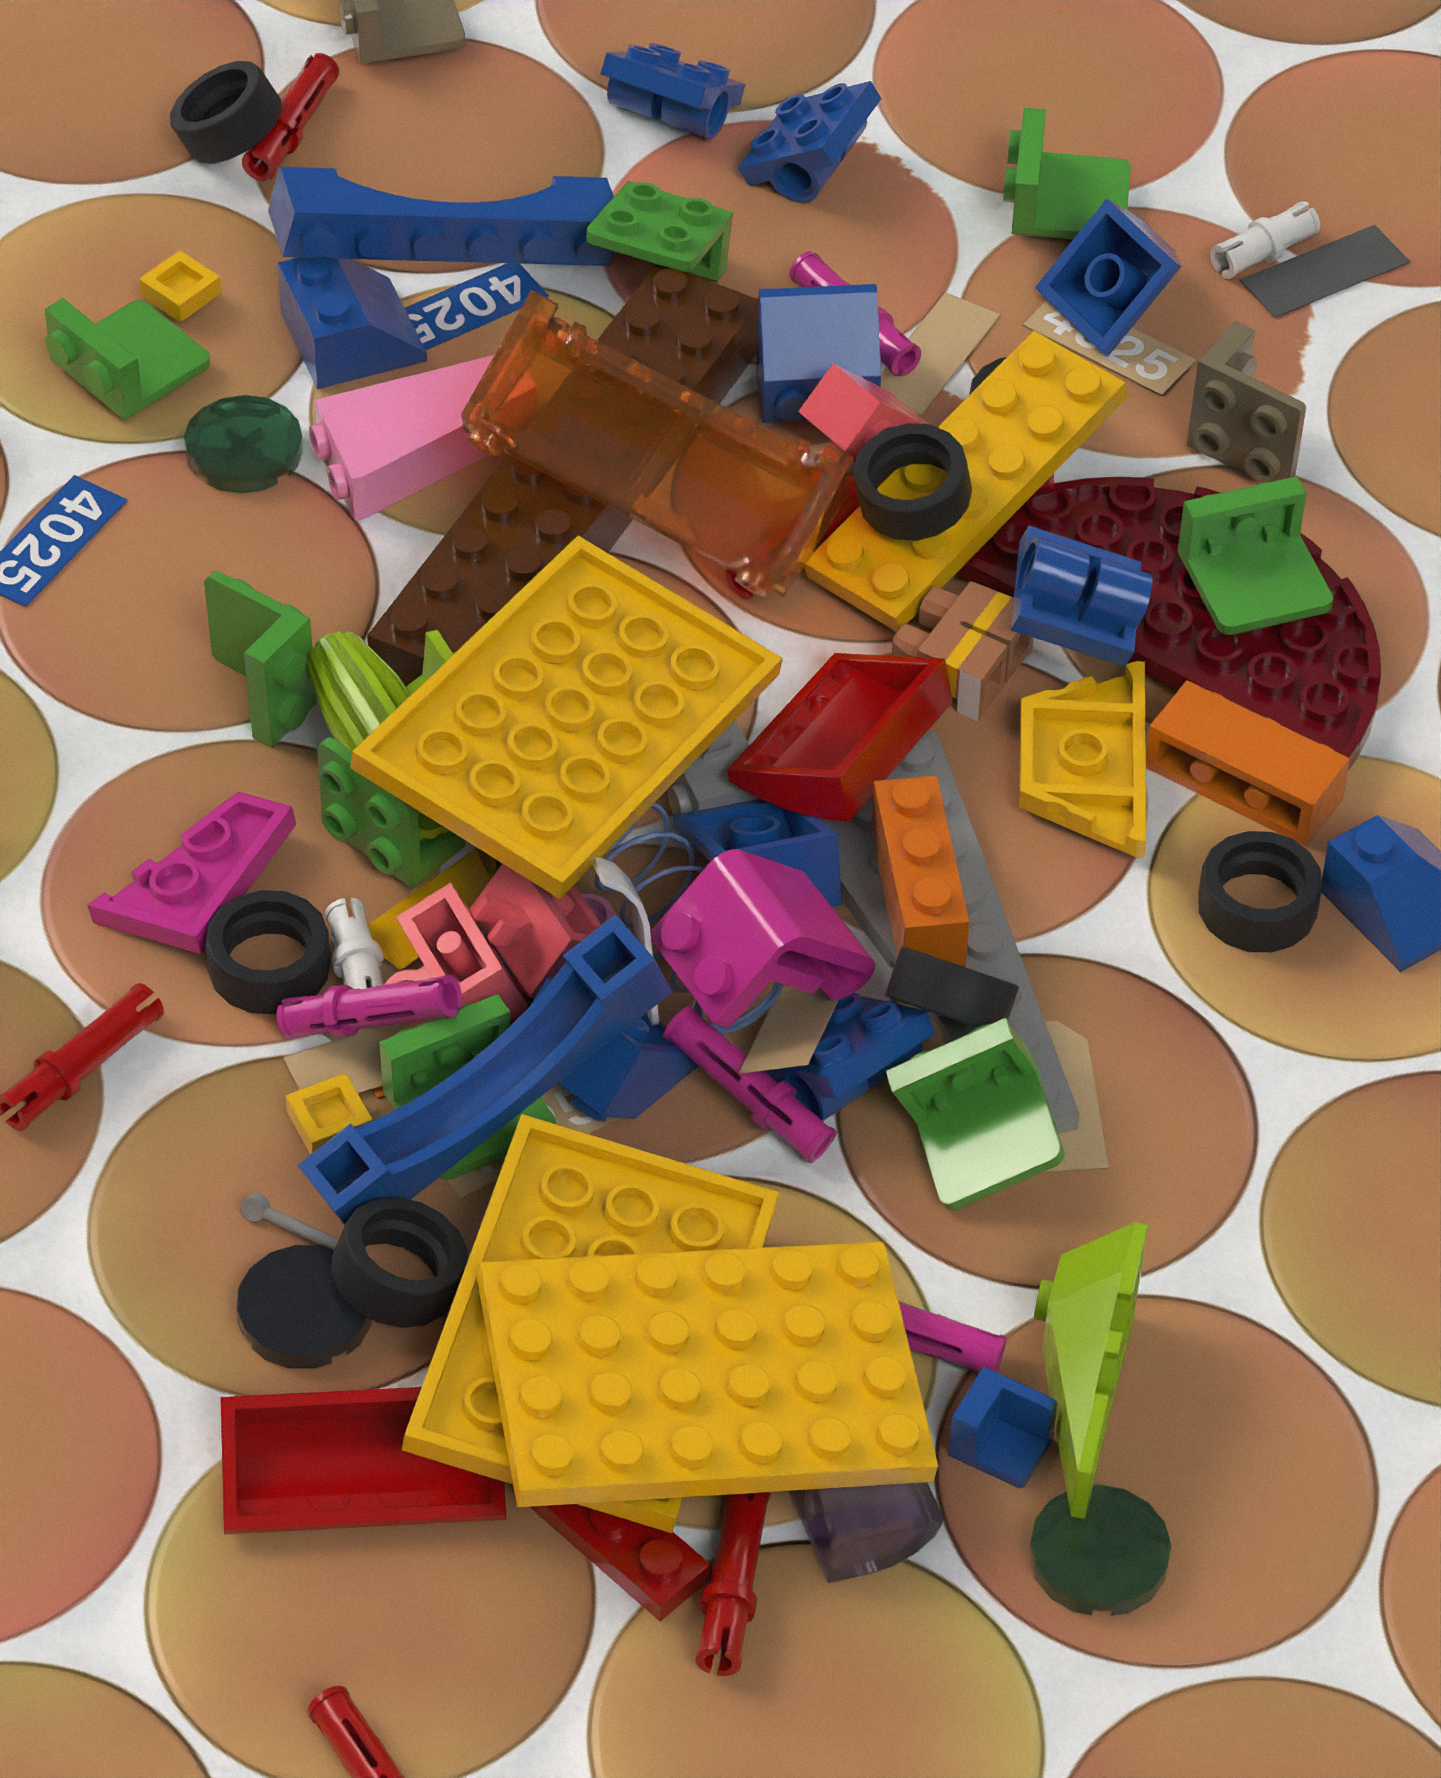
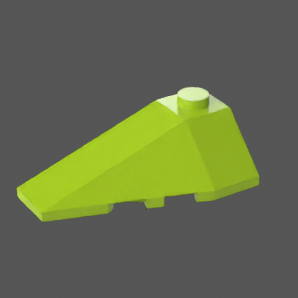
[1034,1222,1148,1519]

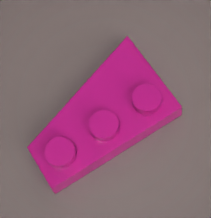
[87,792,296,954]

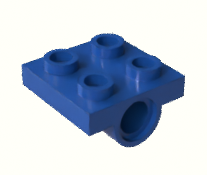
[600,43,746,139]
[738,81,882,203]
[1010,526,1152,667]
[765,993,936,1121]

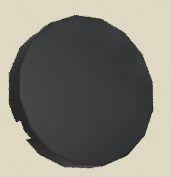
[237,1245,372,1369]

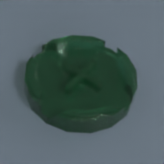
[184,395,303,493]
[1029,1484,1171,1616]

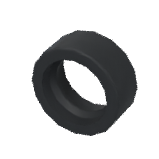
[170,61,282,164]
[853,423,972,541]
[1198,831,1322,953]
[206,890,330,1014]
[885,947,1019,1027]
[331,1197,468,1328]

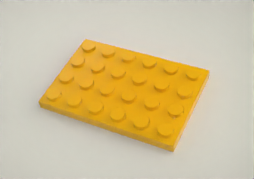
[350,535,783,899]
[402,1114,780,1533]
[477,1241,938,1507]

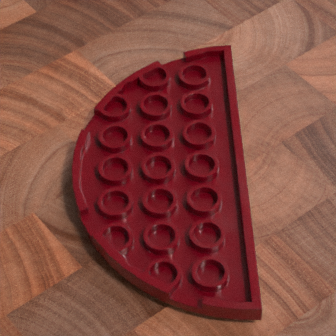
[956,477,1381,770]

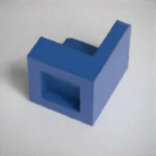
[948,1366,1058,1488]

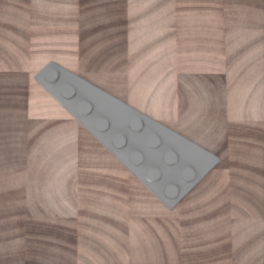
[820,731,1079,1133]

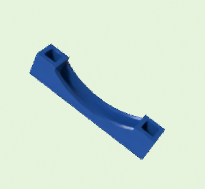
[268,167,615,266]
[298,914,672,1225]

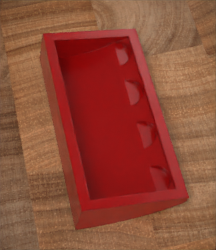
[727,653,953,822]
[220,1387,506,1535]

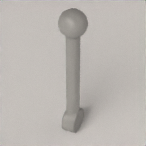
[241,1192,367,1252]

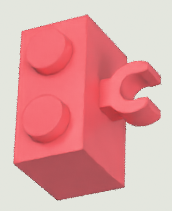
[798,363,928,486]
[470,863,602,999]
[384,883,529,1025]

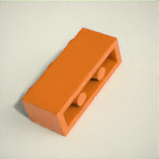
[1146,680,1350,847]
[870,775,970,967]

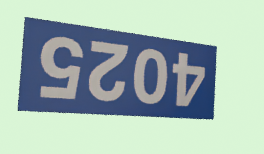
[405,263,549,350]
[0,475,128,607]

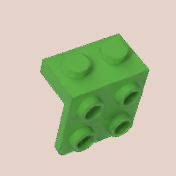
[1003,107,1131,239]
[586,181,733,281]
[45,298,210,420]
[1178,476,1333,635]
[204,571,317,748]
[317,737,465,889]
[379,994,556,1180]
[886,1018,1065,1210]

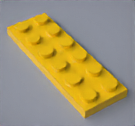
[804,330,1127,632]

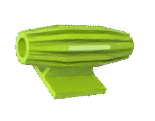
[306,630,456,840]

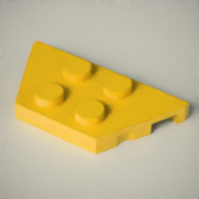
[1019,661,1146,857]

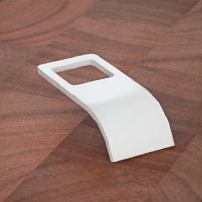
[592,857,659,1025]

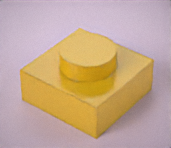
[139,250,222,322]
[285,1073,373,1155]

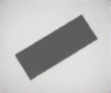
[1240,225,1411,318]

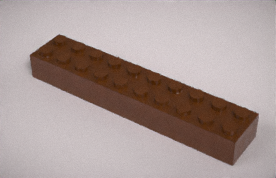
[367,264,759,686]

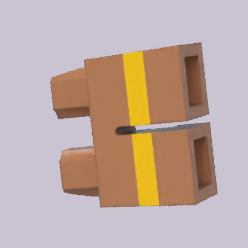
[891,581,1033,722]

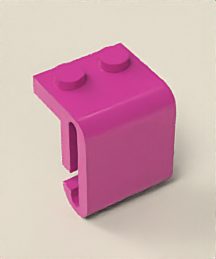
[650,849,875,1028]

